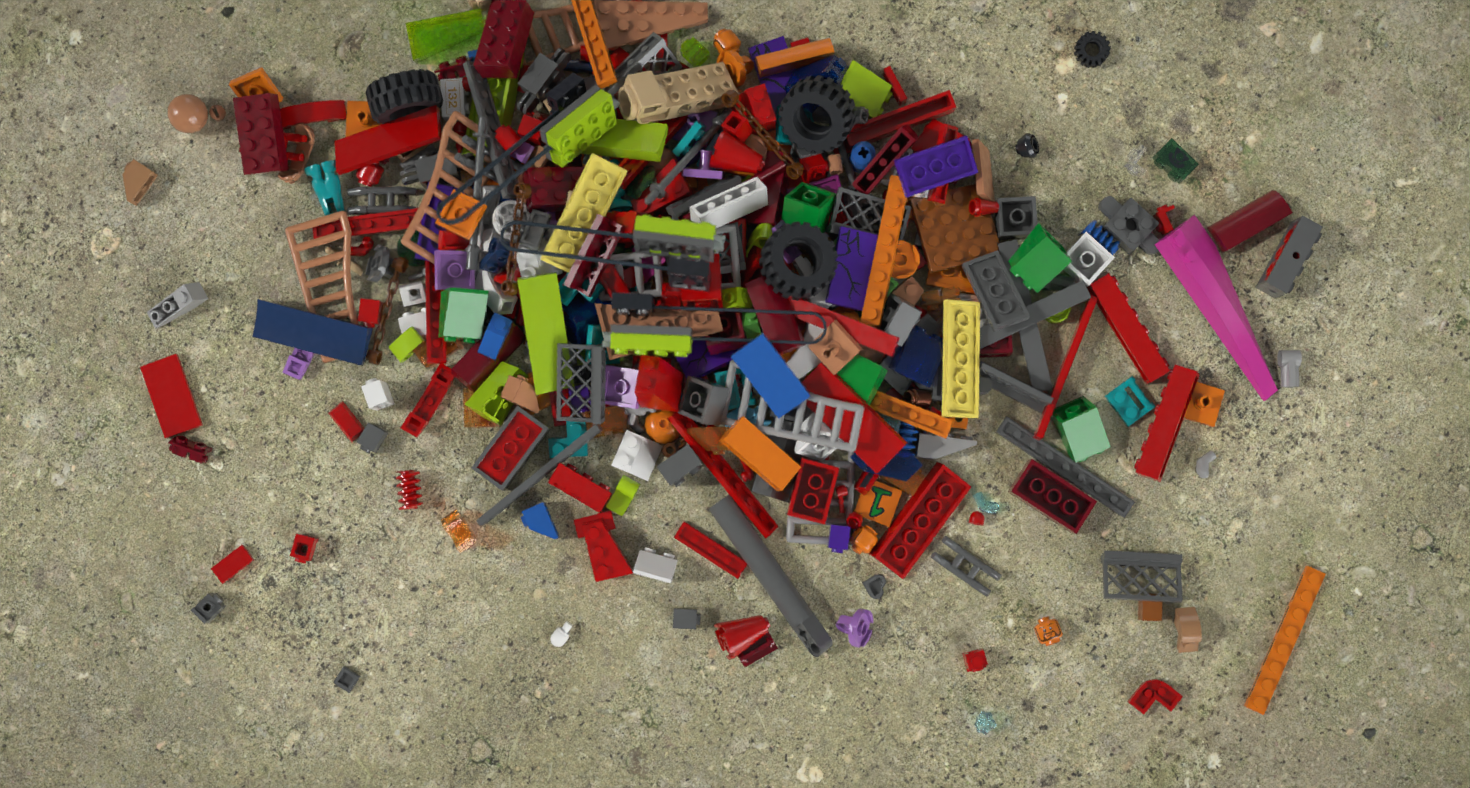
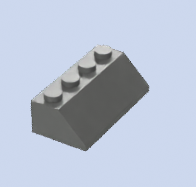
[751,417,802,503]

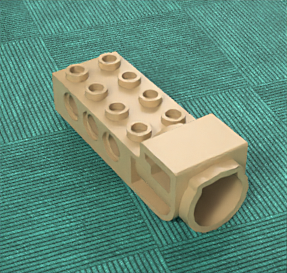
[618,62,738,124]

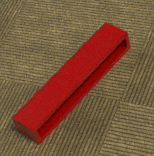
[844,90,957,152]
[1087,273,1170,384]
[1134,364,1200,483]

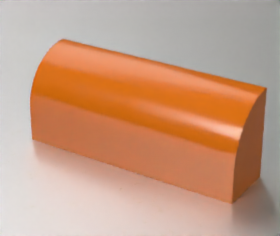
[755,38,835,78]
[719,416,801,491]

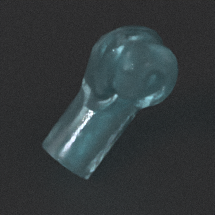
[973,491,1000,514]

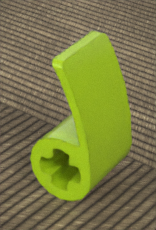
[746,223,773,257]
[389,326,424,363]
[606,475,641,516]

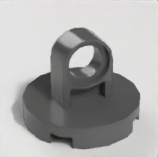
[365,245,402,283]

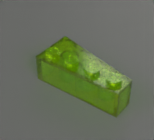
[405,9,485,64]

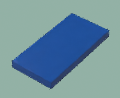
[731,333,810,419]

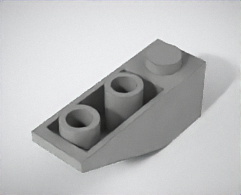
[147,282,208,329]
[915,431,977,460]

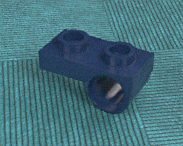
[479,237,514,273]

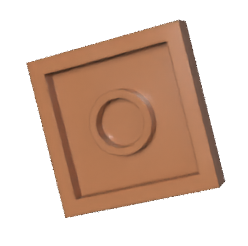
[808,320,862,375]

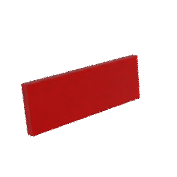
[335,105,442,175]

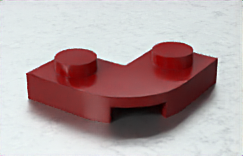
[1127,679,1183,715]

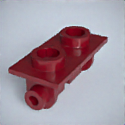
[434,55,473,81]
[168,436,213,464]
[738,632,778,668]

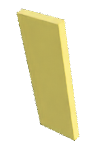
[540,153,627,273]
[942,299,980,418]

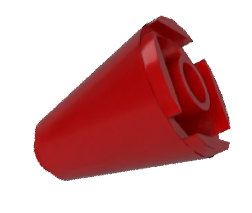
[709,131,765,174]
[714,615,770,660]

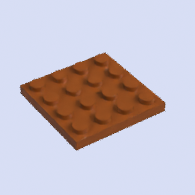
[909,184,1000,273]

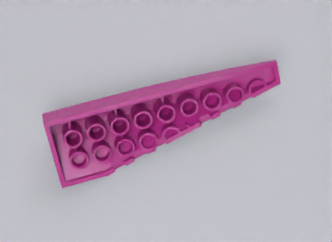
[1154,214,1278,401]

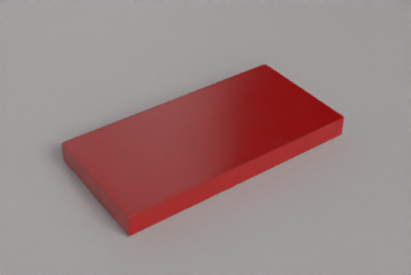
[140,354,203,439]

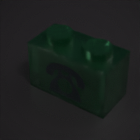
[1152,138,1199,184]

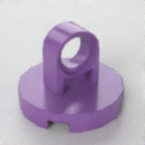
[836,608,873,648]

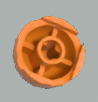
[645,409,680,444]

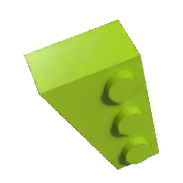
[464,361,529,426]

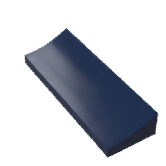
[252,299,373,366]

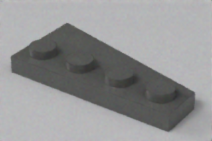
[878,313,941,396]

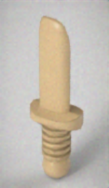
[325,247,363,276]

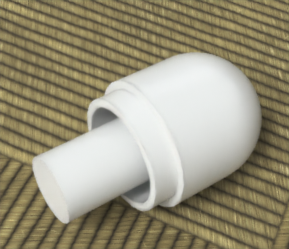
[551,621,573,647]

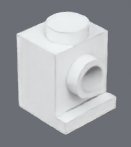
[399,281,426,307]

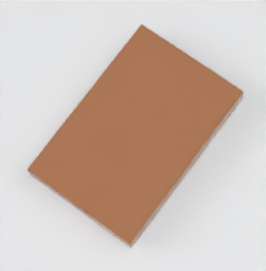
[972,139,995,202]

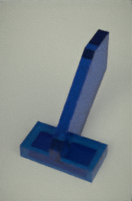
[850,451,923,481]

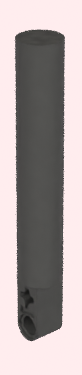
[709,495,833,657]

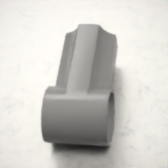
[1277,350,1302,388]

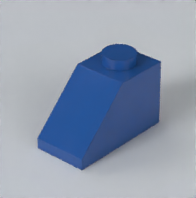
[478,313,513,360]
[521,502,560,539]

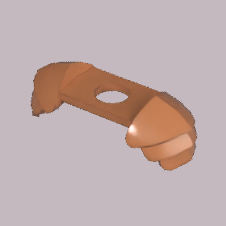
[278,123,315,184]

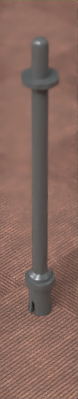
[645,107,733,205]
[465,115,490,270]

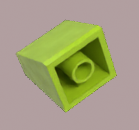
[840,60,893,120]

